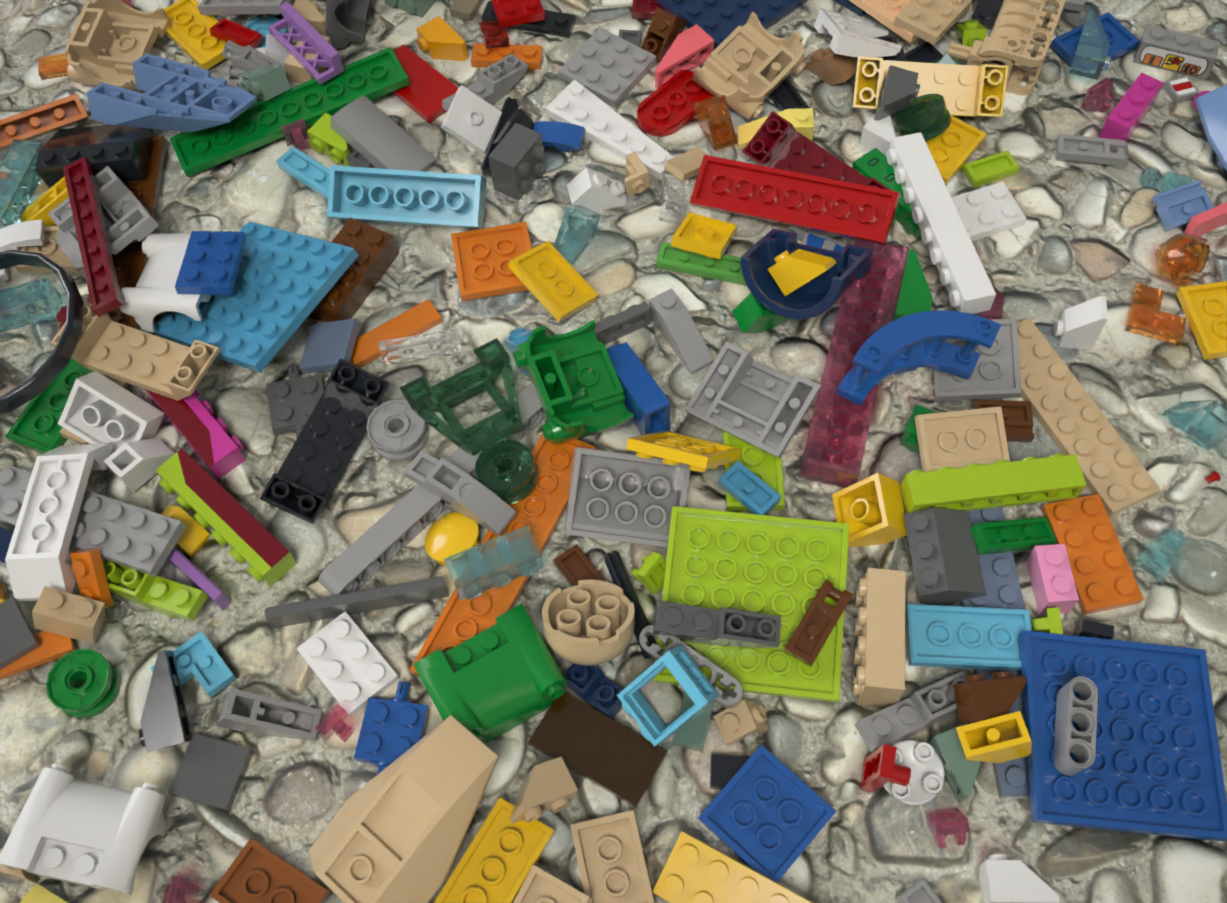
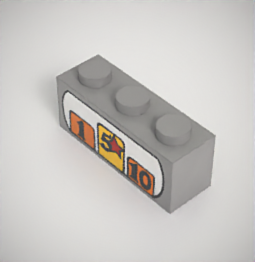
[1133,25,1220,80]

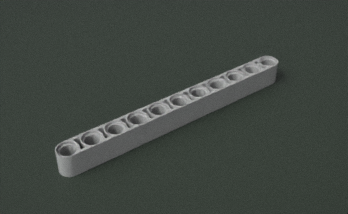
[318,382,546,596]

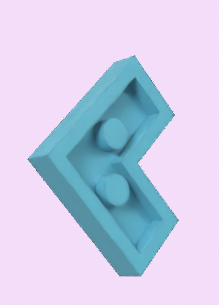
[150,631,237,697]

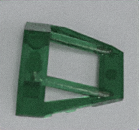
[400,338,523,456]

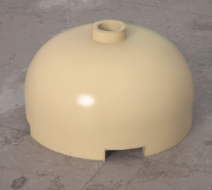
[542,580,635,666]

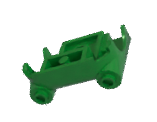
[513,320,634,445]
[413,603,568,744]

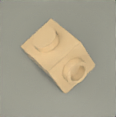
[713,700,769,746]

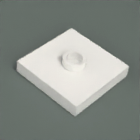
[441,85,502,154]

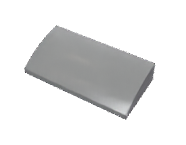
[330,96,437,171]

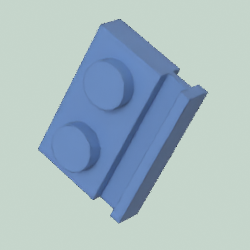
[1151,179,1214,232]

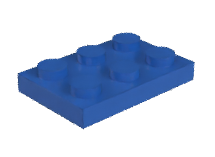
[1051,12,1140,76]
[175,231,246,295]

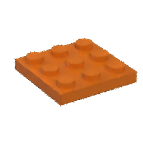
[451,222,532,301]

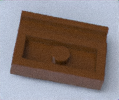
[972,399,1035,442]

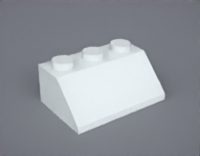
[58,371,165,455]

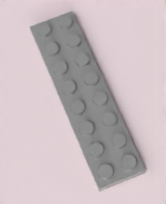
[0,464,187,577]

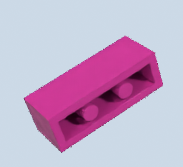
[1099,72,1164,142]

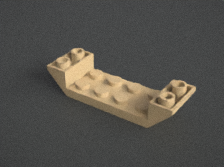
[51,302,221,401]

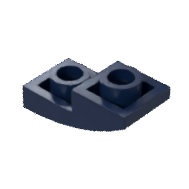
[564,663,623,719]

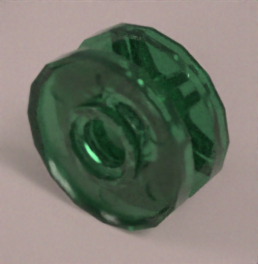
[894,94,952,142]
[475,440,539,504]

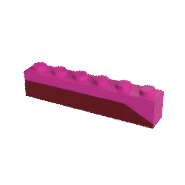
[145,389,246,480]

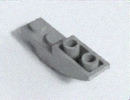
[442,54,528,112]
[404,450,516,536]
[855,671,966,753]

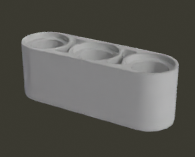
[1053,676,1098,776]

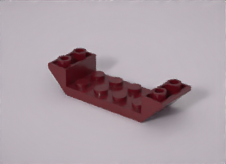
[742,111,891,190]

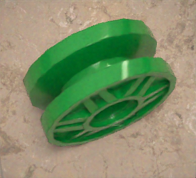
[46,649,121,718]

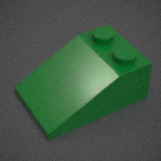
[892,249,935,321]

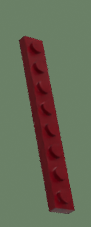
[63,156,123,317]

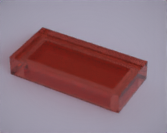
[479,21,509,49]

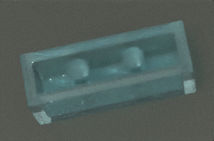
[444,526,543,601]

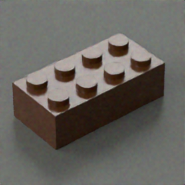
[309,217,399,322]

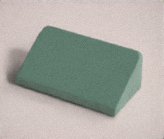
[672,687,715,753]

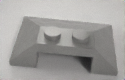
[684,342,822,459]

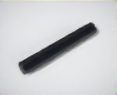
[481,97,518,176]
[604,551,657,659]

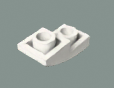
[0,220,45,252]

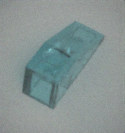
[1069,6,1111,80]

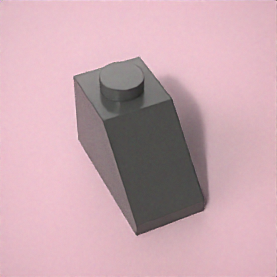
[874,65,920,121]

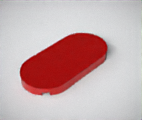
[637,69,716,137]

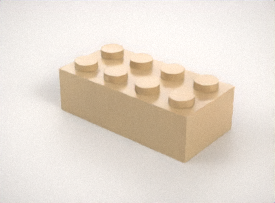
[852,568,905,708]

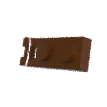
[784,579,853,667]

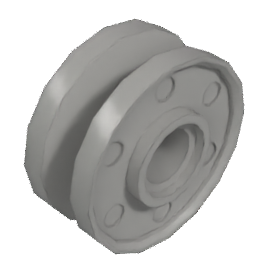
[366,399,429,462]

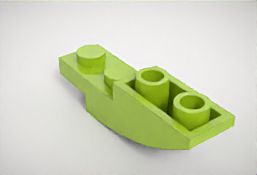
[103,560,208,622]

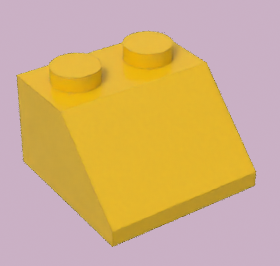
[832,473,907,547]

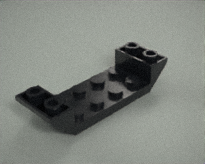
[260,358,390,525]

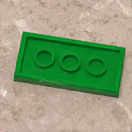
[5,358,94,454]

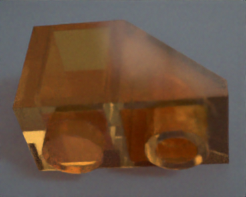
[693,95,738,151]

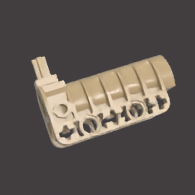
[947,0,1066,96]

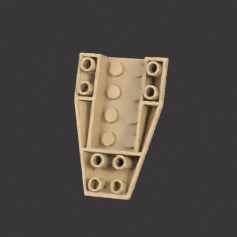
[308,715,500,903]

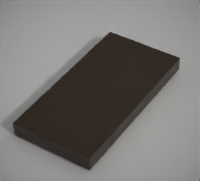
[528,692,668,808]

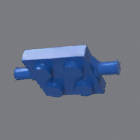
[354,681,430,775]

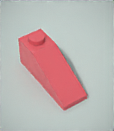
[655,24,714,89]

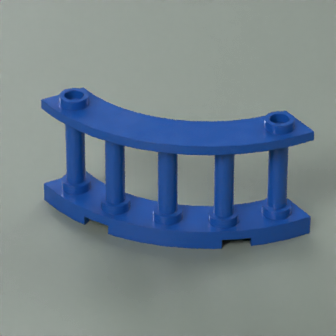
[835,310,1001,406]

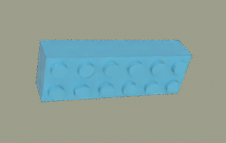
[327,165,487,230]

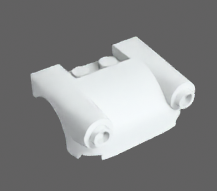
[118,233,212,332]
[0,764,167,896]

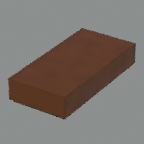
[553,544,605,587]

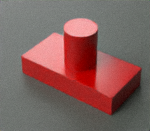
[860,744,911,793]

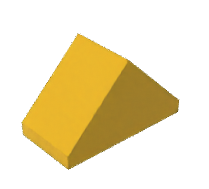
[161,505,211,557]

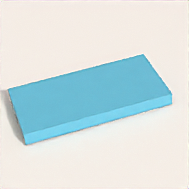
[905,604,1032,671]

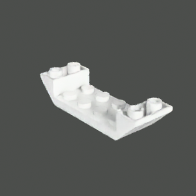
[5,443,113,601]

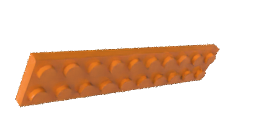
[409,433,596,677]

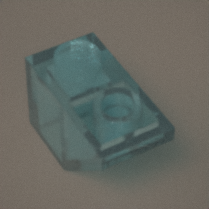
[1163,400,1227,451]

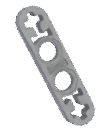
[639,625,744,708]

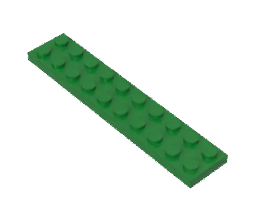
[169,47,410,177]

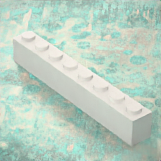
[886,132,996,314]

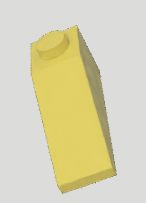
[737,108,814,148]

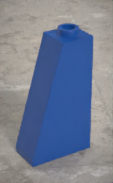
[607,342,670,435]

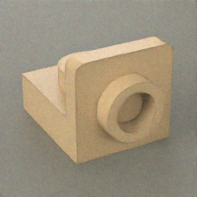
[624,151,649,197]

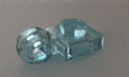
[1140,167,1192,193]
[1135,528,1188,581]

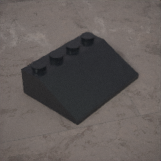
[35,125,153,189]

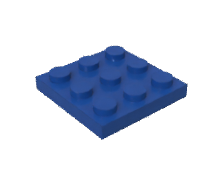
[698,744,836,882]

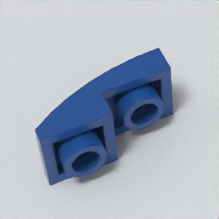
[533,121,586,152]

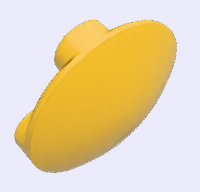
[425,512,479,565]

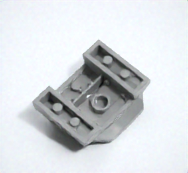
[48,166,160,271]

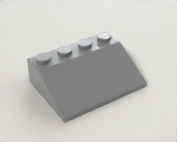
[565,447,690,548]

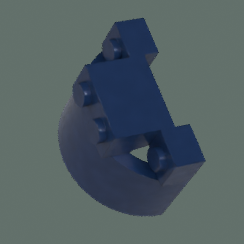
[740,229,873,320]

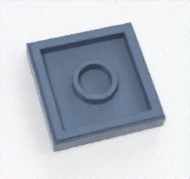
[299,318,360,374]

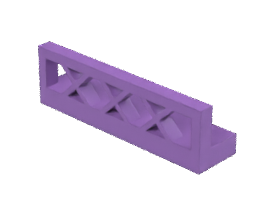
[268,1,344,85]

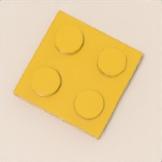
[671,212,737,259]

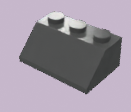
[904,507,987,605]

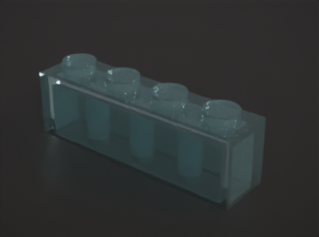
[0,139,43,229]

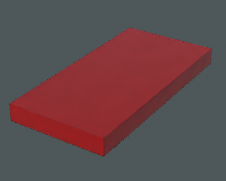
[391,44,458,123]

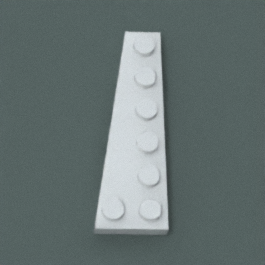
[545,80,674,180]

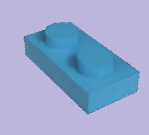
[718,461,781,515]

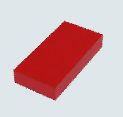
[210,18,263,49]

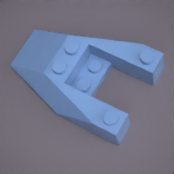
[86,53,257,132]

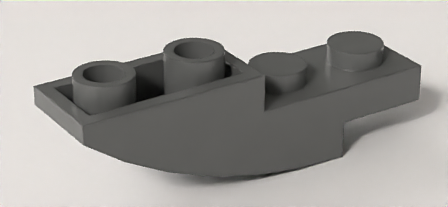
[653,600,781,648]

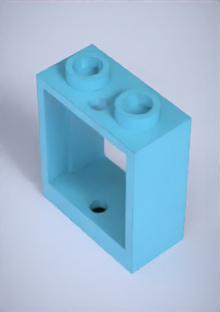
[617,645,720,747]

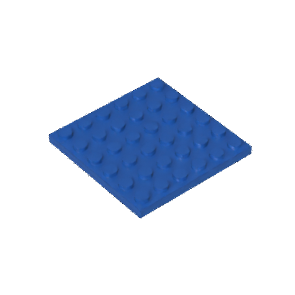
[1019,630,1227,842]

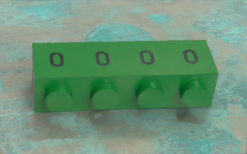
[852,148,922,241]

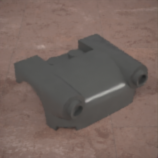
[326,0,372,49]

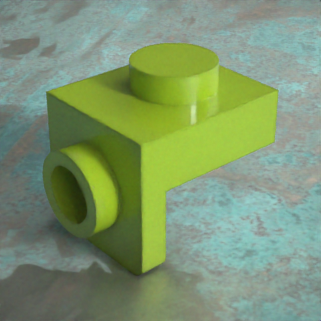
[955,20,987,47]

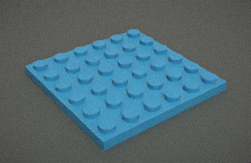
[153,221,359,373]

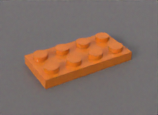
[1041,494,1144,615]

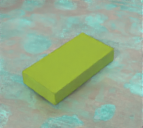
[962,150,1020,188]

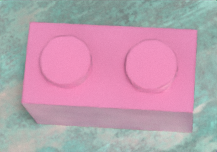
[1026,544,1079,615]

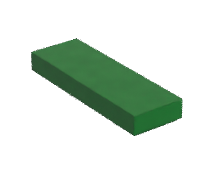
[970,516,1058,555]

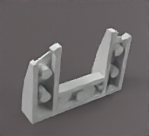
[814,8,902,57]

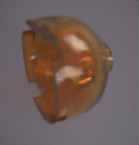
[1156,233,1210,288]

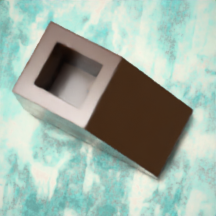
[641,8,687,62]
[953,671,1027,723]

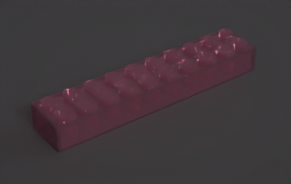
[799,239,909,488]

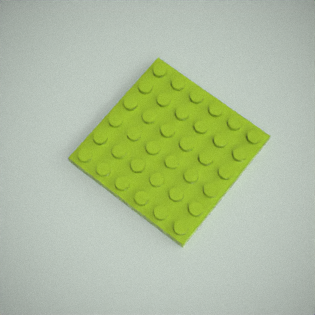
[653,506,849,703]

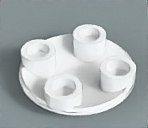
[883,740,944,805]

